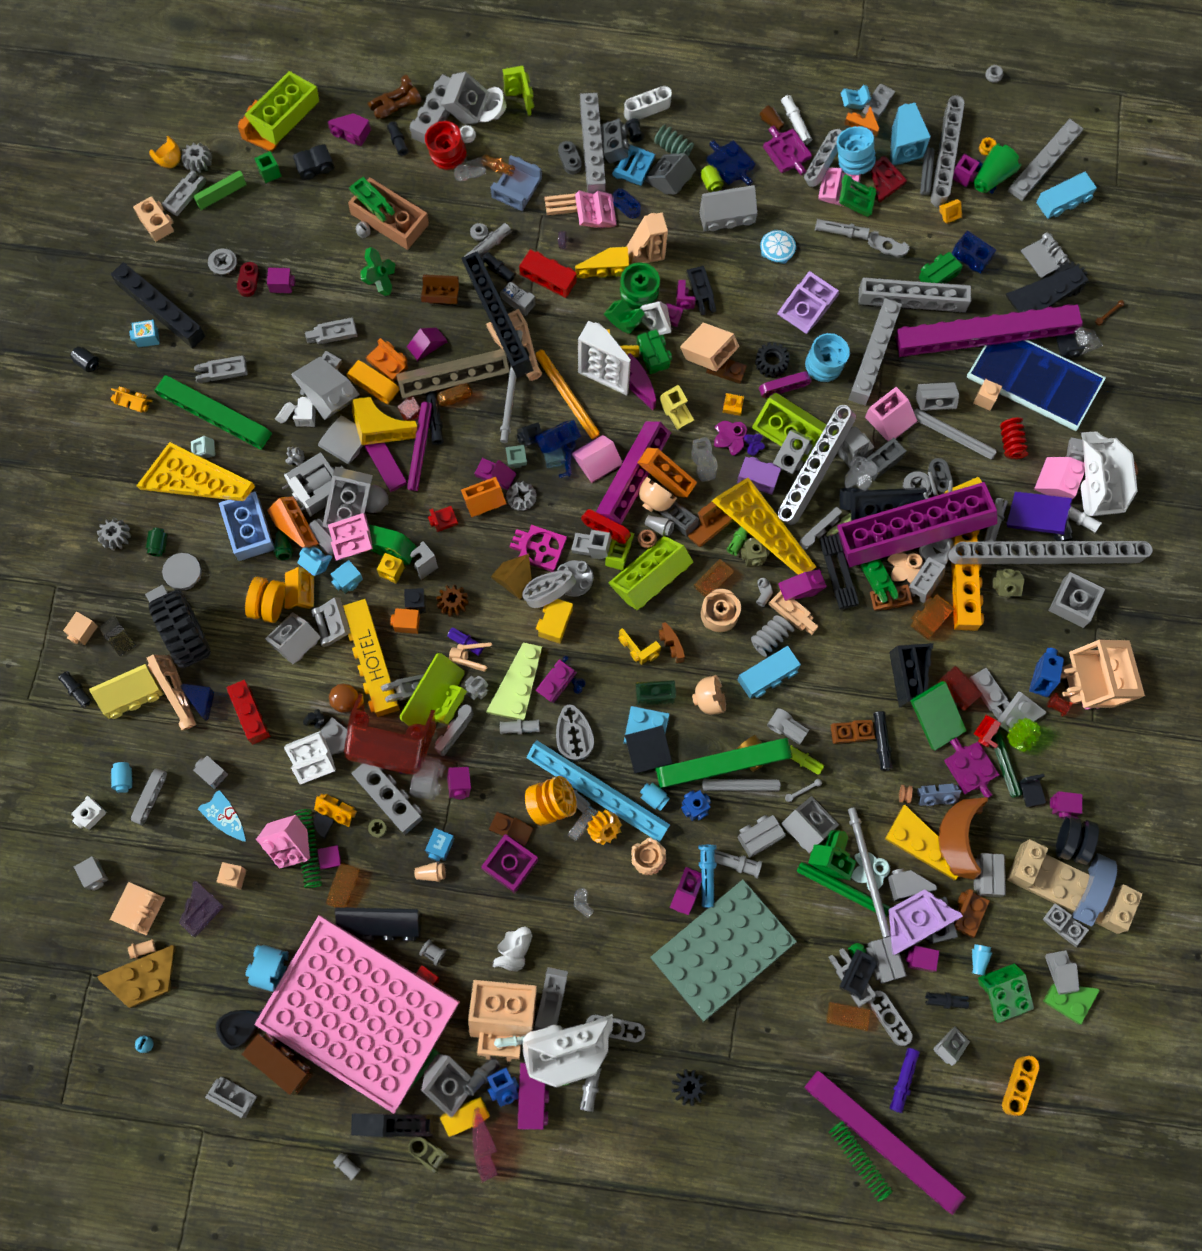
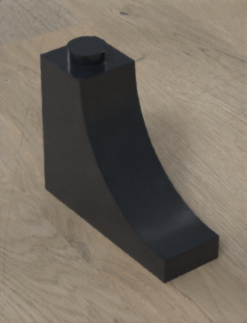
[351,1113,433,1137]

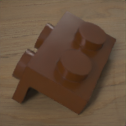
[421,274,459,304]

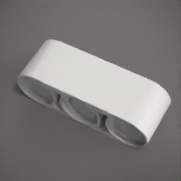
[624,86,672,121]

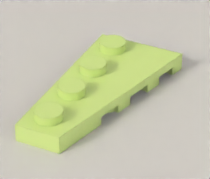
[486,643,542,721]

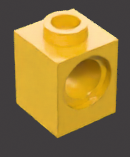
[377,553,405,584]

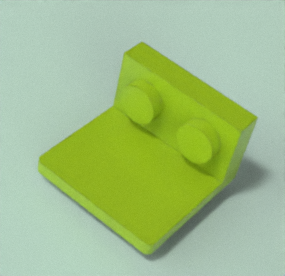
[503,66,534,116]

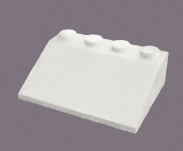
[578,321,631,395]

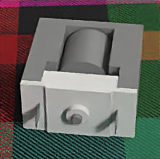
[282,452,344,516]

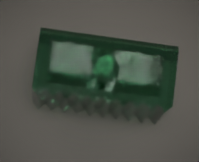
[635,680,676,706]

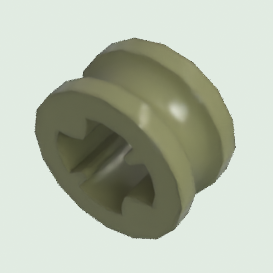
[368,819,387,838]

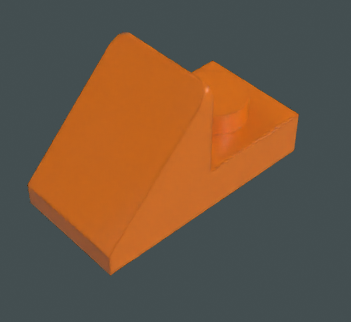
[845,107,879,137]

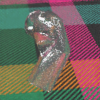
[574,888,594,918]

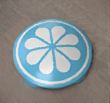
[760,230,796,264]

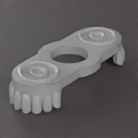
[868,231,909,258]

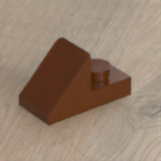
[706,357,747,384]
[489,812,533,846]

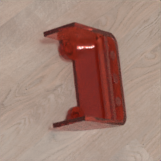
[344,694,436,774]

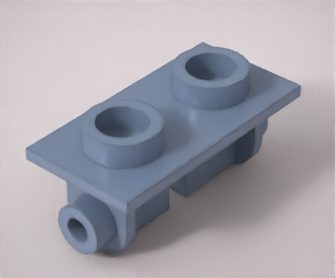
[917,783,961,806]

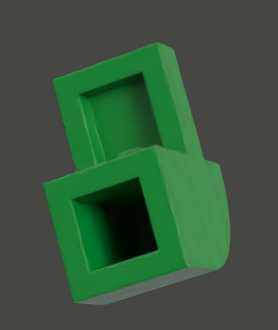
[604,299,645,333]

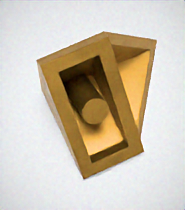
[491,554,532,600]

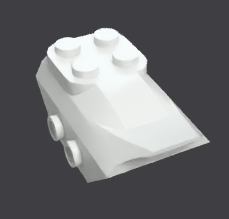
[1081,432,1137,516]
[523,1014,613,1087]

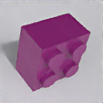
[481,834,538,893]

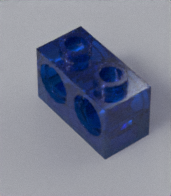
[951,230,996,273]
[535,420,582,453]

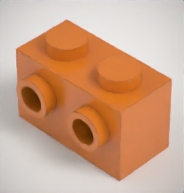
[461,477,506,517]

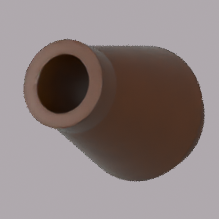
[759,105,785,131]

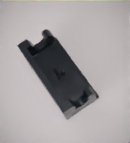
[839,949,878,999]

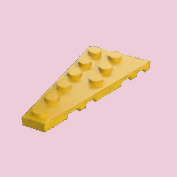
[137,442,255,501]
[712,477,816,575]

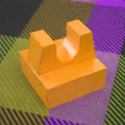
[939,199,962,224]
[722,393,744,416]

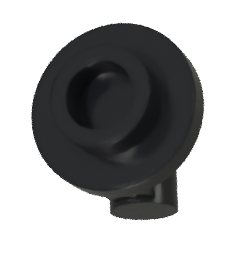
[303,709,324,729]

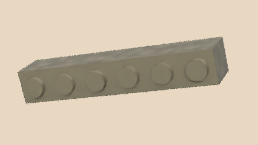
[396,349,510,398]

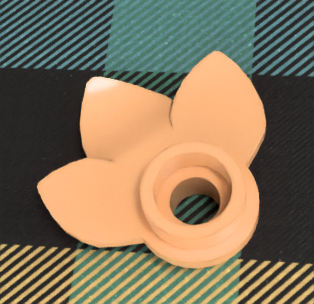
[887,552,923,584]

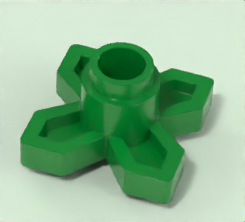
[360,247,396,296]

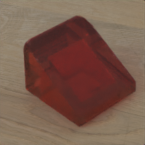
[397,396,420,421]

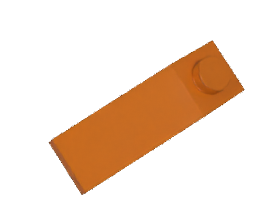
[267,496,318,548]

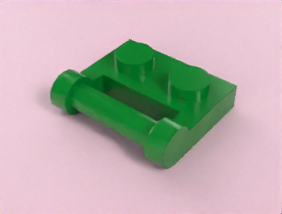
[839,174,876,217]

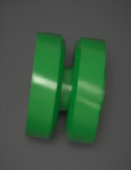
[620,262,660,309]

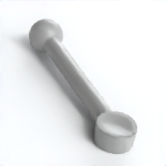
[785,779,822,802]

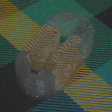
[568,806,598,842]

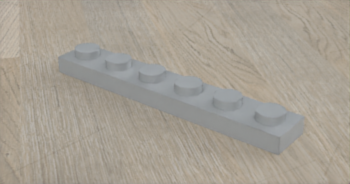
[1008,119,1084,201]

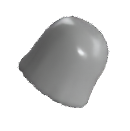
[919,538,954,565]

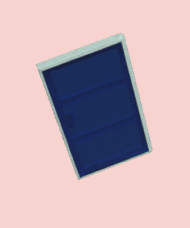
[967,340,1105,431]

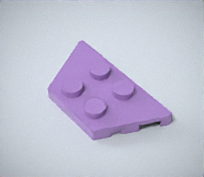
[889,889,962,955]

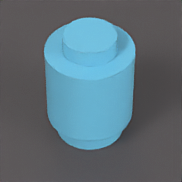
[111,762,132,793]
[640,782,670,811]

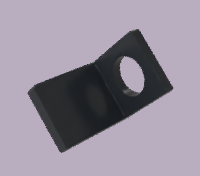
[1056,334,1086,359]
[1019,774,1046,807]

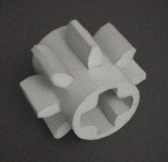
[465,676,488,700]

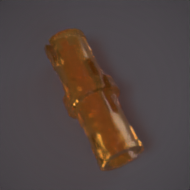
[481,154,515,176]

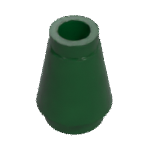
[274,531,293,561]

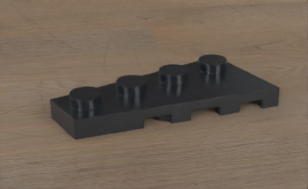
[1006,266,1088,313]

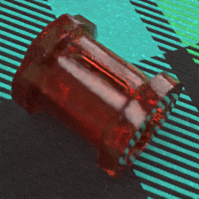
[1046,692,1073,717]

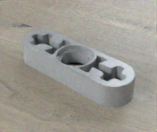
[131,768,167,825]
[868,991,912,1046]
[586,1015,645,1042]

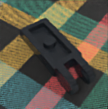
[686,266,716,315]

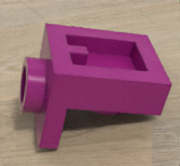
[676,280,696,310]

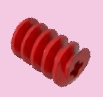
[1000,417,1029,459]

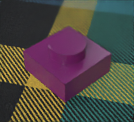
[666,303,683,327]

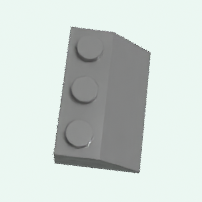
[699,185,757,232]

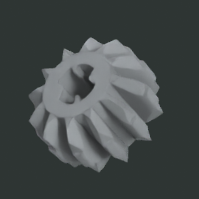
[181,142,212,174]
[97,518,131,551]

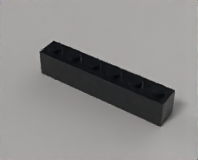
[111,262,205,349]

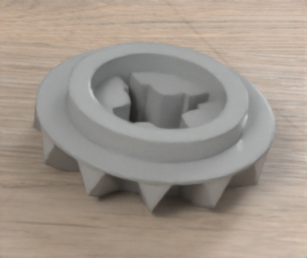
[208,249,237,276]
[903,471,932,496]
[507,481,536,510]

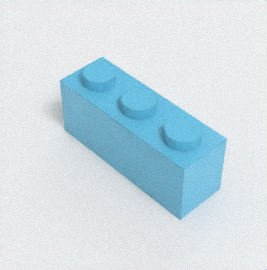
[1036,172,1097,219]
[738,646,801,699]

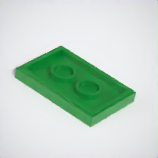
[910,681,966,751]

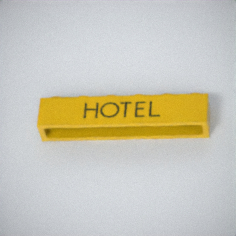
[343,599,400,717]

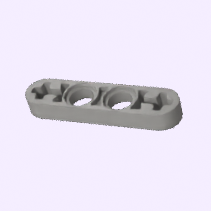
[804,129,842,187]

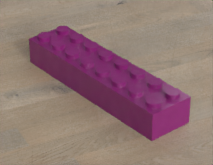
[837,482,997,567]

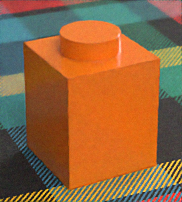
[391,608,420,634]

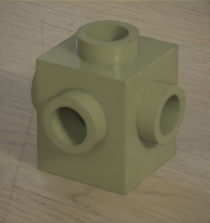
[741,538,769,567]
[993,569,1024,598]

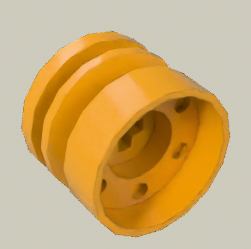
[525,776,577,826]

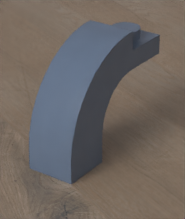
[1073,853,1117,926]

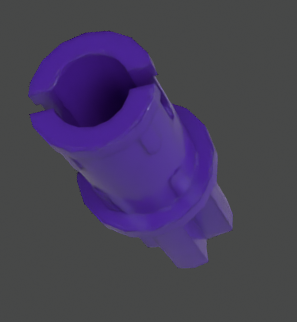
[447,628,484,656]

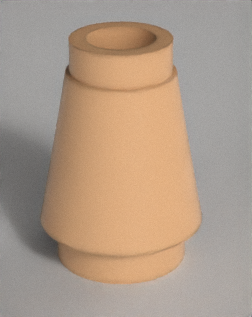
[415,862,446,882]

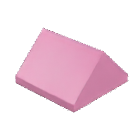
[572,435,622,483]

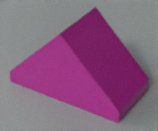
[407,327,447,361]

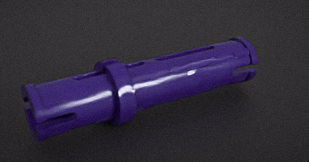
[889,1048,920,1113]

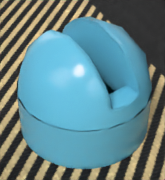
[135,1036,153,1053]

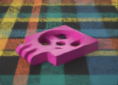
[509,525,567,572]

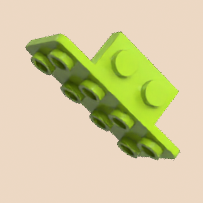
[400,653,467,737]

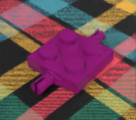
[763,126,812,176]
[944,737,999,798]

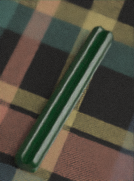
[991,728,1022,798]

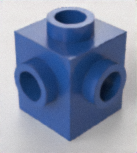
[681,790,711,821]
[487,1068,519,1107]

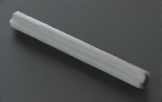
[914,409,996,459]

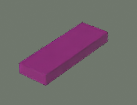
[365,442,407,492]

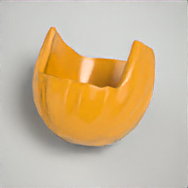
[149,136,181,168]

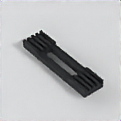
[819,534,859,610]

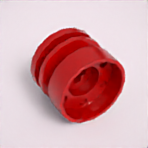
[425,121,467,170]

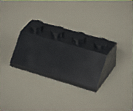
[335,907,422,942]

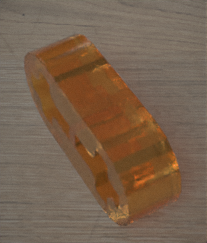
[437,383,473,407]

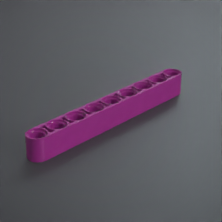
[804,1071,966,1215]

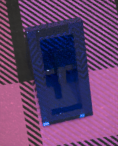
[180,684,215,721]

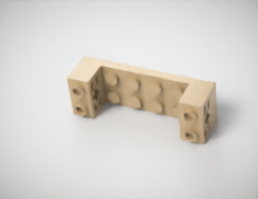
[1006,839,1142,934]

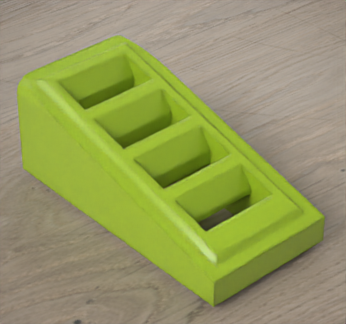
[605,532,635,570]

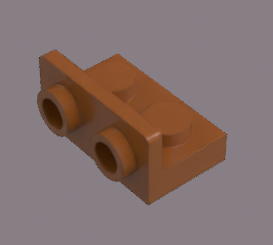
[953,889,989,938]

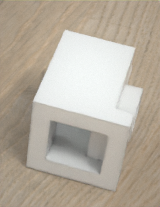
[293,397,316,427]
[71,796,107,830]

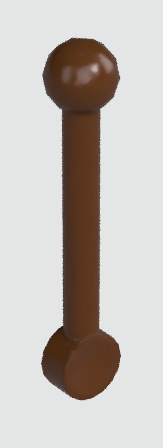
[1095,300,1125,326]

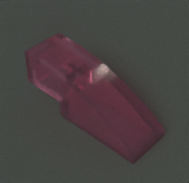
[472,1107,498,1182]

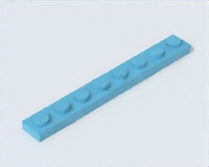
[526,740,670,842]

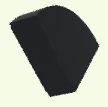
[314,811,335,838]

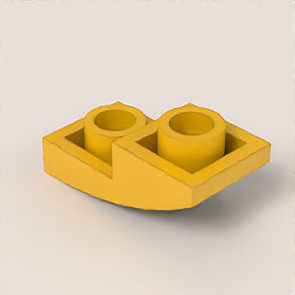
[440,1097,490,1137]

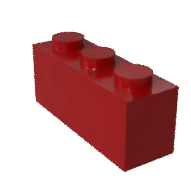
[519,250,577,298]
[226,679,270,745]

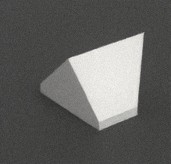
[641,301,672,335]

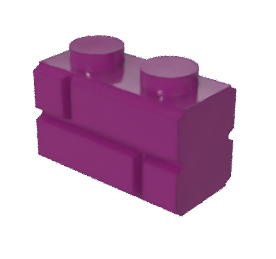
[536,659,577,703]

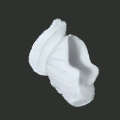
[493,927,532,971]

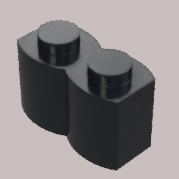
[293,144,335,180]

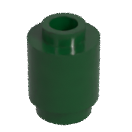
[145,528,168,557]

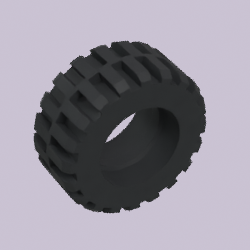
[148,590,211,668]

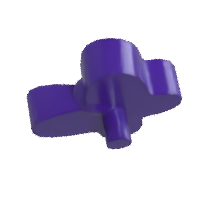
[744,433,765,456]

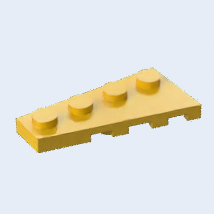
[885,804,958,881]

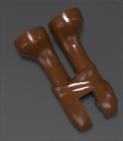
[368,74,422,119]

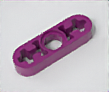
[759,371,812,398]

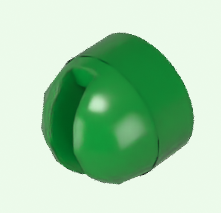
[848,943,866,958]

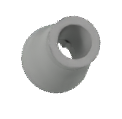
[645,515,674,536]

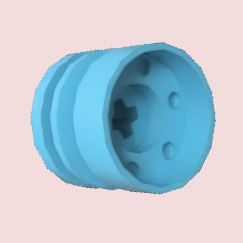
[837,127,876,175]
[805,333,849,382]

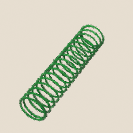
[294,809,322,888]
[829,1121,893,1202]

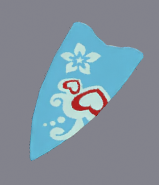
[198,791,246,841]

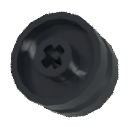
[1055,815,1099,865]

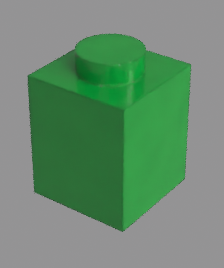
[254,151,282,184]

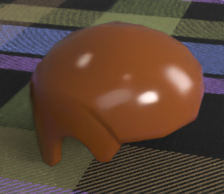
[329,683,359,713]

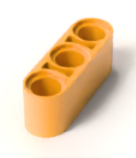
[346,360,400,404]
[1002,1056,1039,1116]

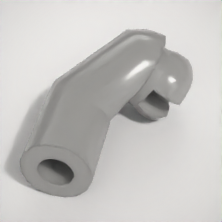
[756,578,773,607]

